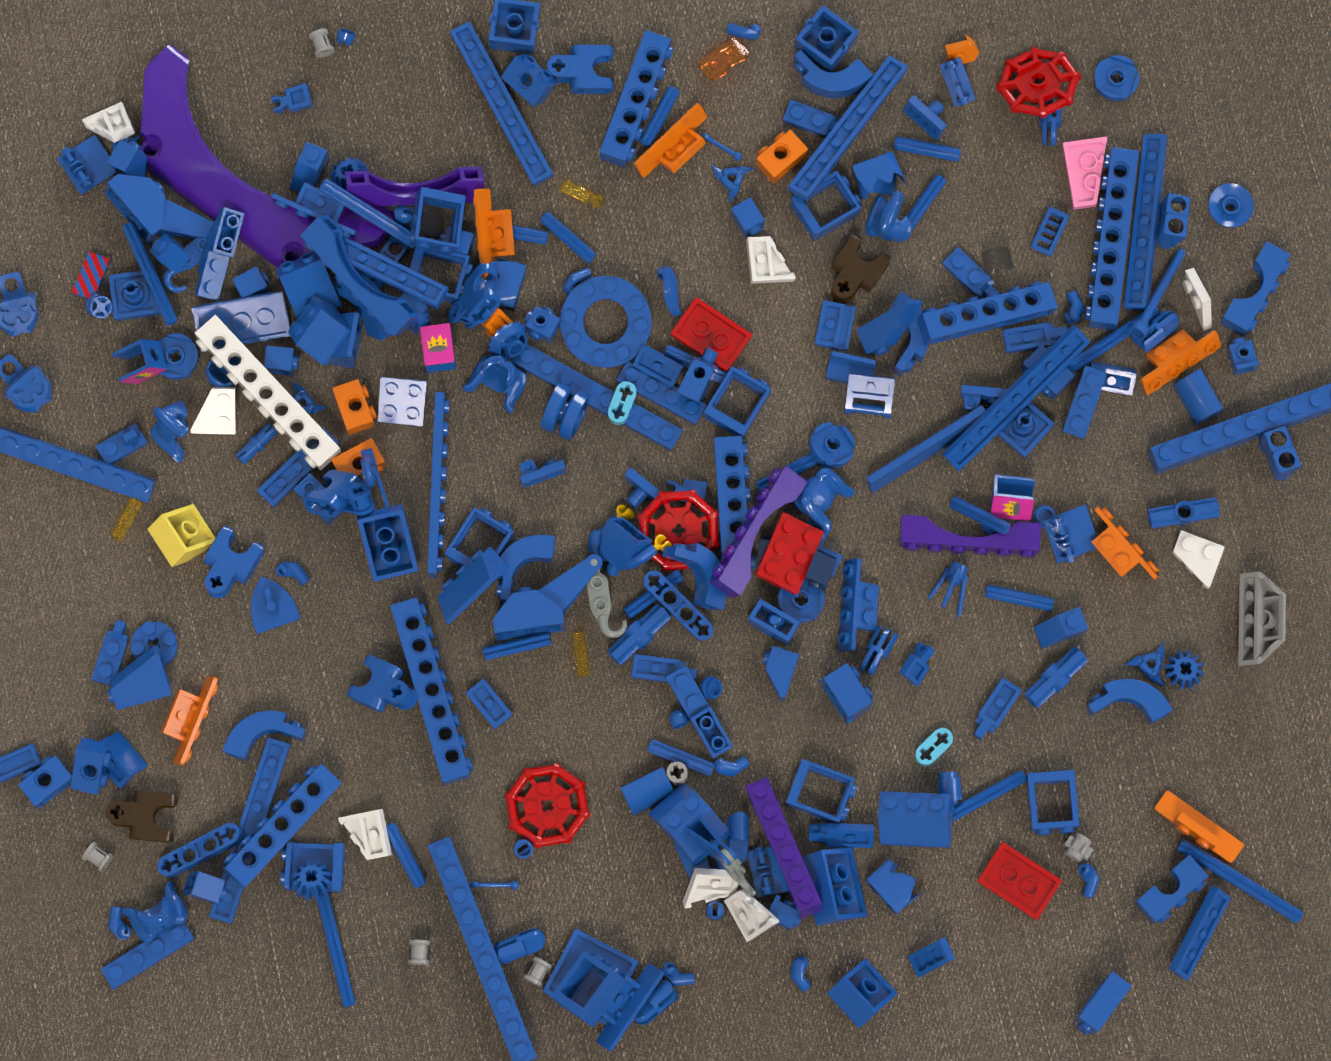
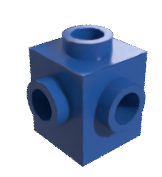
[524,306,561,344]

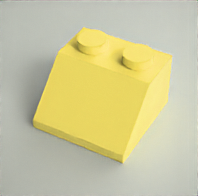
[147,504,216,567]

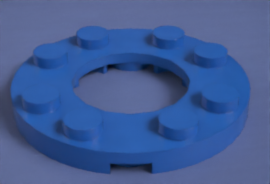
[560,276,652,368]

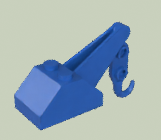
[103,174,214,293]
[357,448,419,582]

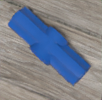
[1147,497,1220,529]
[607,604,671,666]
[1024,647,1088,709]

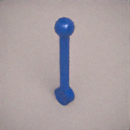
[701,132,742,161]
[470,881,519,890]

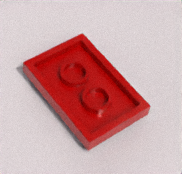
[670,297,753,372]
[754,512,824,595]
[977,842,1062,921]

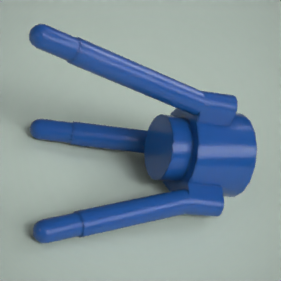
[928,562,969,617]

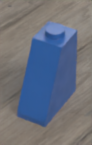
[107,645,172,710]

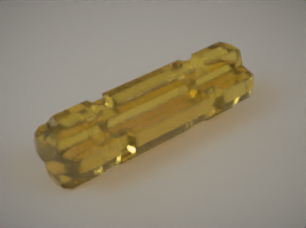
[560,180,604,208]
[111,497,142,541]
[572,631,590,677]

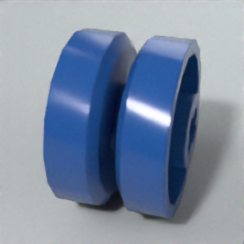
[540,382,590,441]

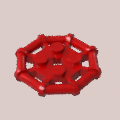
[996,47,1081,119]
[637,489,720,572]
[504,763,591,849]

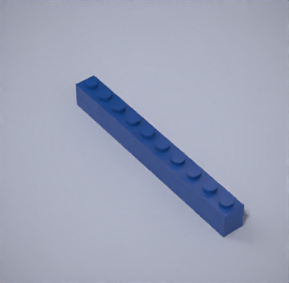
[1147,384,1331,475]
[427,837,538,1061]

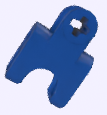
[547,45,614,94]
[448,263,501,329]
[303,470,375,518]
[204,526,265,599]
[346,654,417,713]

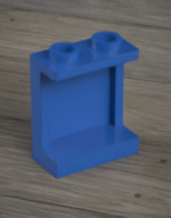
[275,252,341,318]
[280,841,346,893]

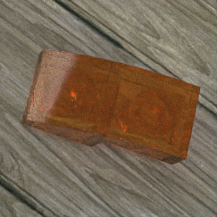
[698,37,750,81]

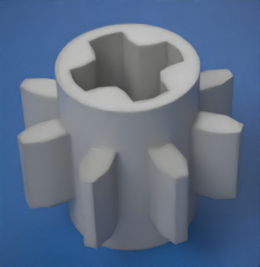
[1063,833,1094,862]

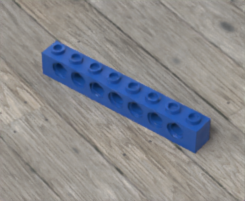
[1085,147,1139,331]
[390,597,473,786]

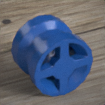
[85,294,112,318]

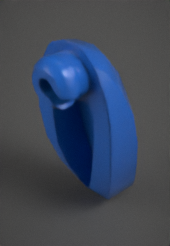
[657,266,682,316]

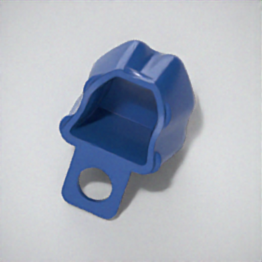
[0,272,39,337]
[0,354,52,413]

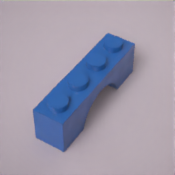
[1220,241,1291,337]

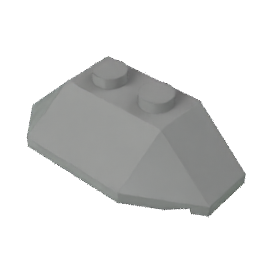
[1238,572,1286,666]

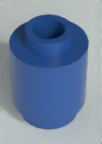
[937,771,962,805]

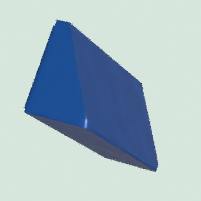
[1090,361,1137,396]

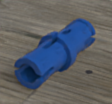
[235,423,278,465]

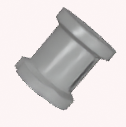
[309,29,335,58]
[667,762,688,786]
[82,842,113,872]
[408,940,430,966]
[523,956,552,987]

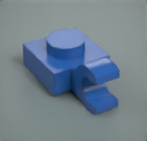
[899,642,935,686]

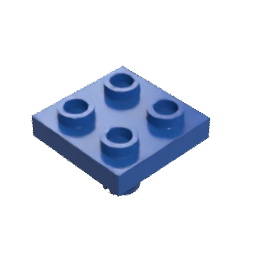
[109,271,161,321]
[997,402,1055,459]

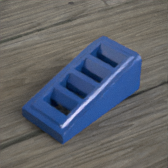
[1030,206,1070,257]

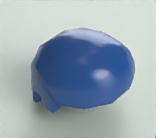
[205,356,240,387]

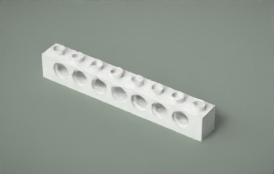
[195,315,341,471]

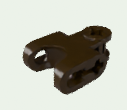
[831,234,891,304]
[105,791,179,843]

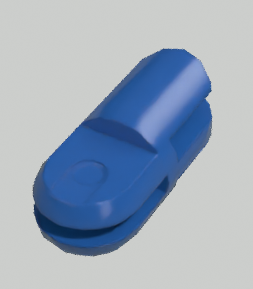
[1039,99,1062,146]
[1131,310,1179,353]
[861,625,899,675]
[726,812,750,863]
[494,928,546,964]
[633,980,679,1025]

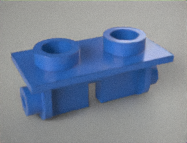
[939,57,976,107]

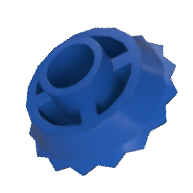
[488,321,527,359]

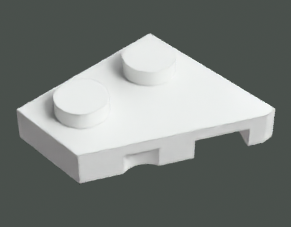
[82,102,135,143]
[746,236,795,284]
[1183,268,1212,331]
[191,387,236,434]
[1172,530,1225,589]
[338,809,392,860]
[682,868,739,908]
[724,889,779,942]

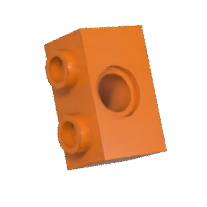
[756,129,808,184]
[332,379,377,435]
[331,438,386,481]

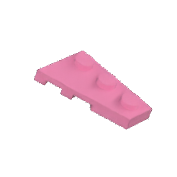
[1062,136,1108,210]

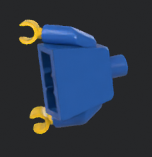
[599,505,672,576]

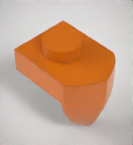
[945,35,979,64]

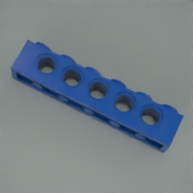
[600,30,674,168]
[917,281,1058,346]
[714,436,755,569]
[222,764,341,888]

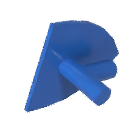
[251,577,301,634]

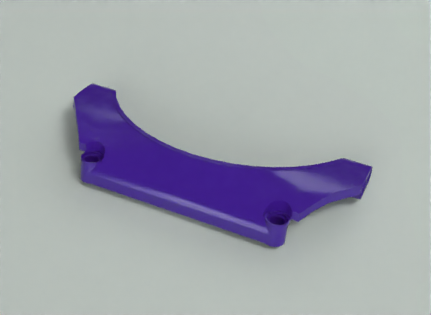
[141,44,396,268]

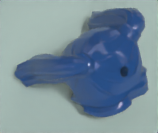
[865,191,911,243]
[462,355,526,414]
[150,401,189,463]
[793,468,855,533]
[122,881,188,943]

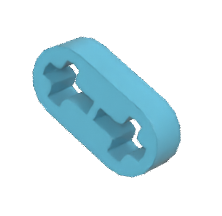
[608,381,637,425]
[915,728,953,766]

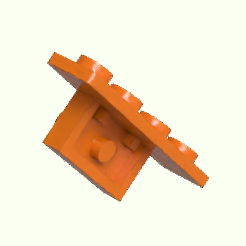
[634,103,707,178]
[473,189,515,279]
[1141,329,1221,395]
[1092,506,1159,580]
[160,676,218,765]
[1154,791,1244,863]

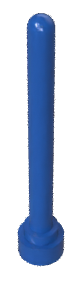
[1129,249,1185,340]

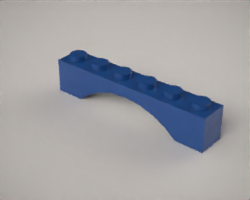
[300,215,419,336]

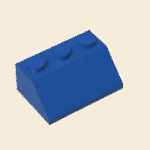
[438,547,509,625]
[878,791,955,848]
[802,848,868,926]

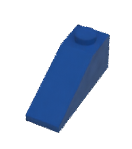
[857,300,922,356]

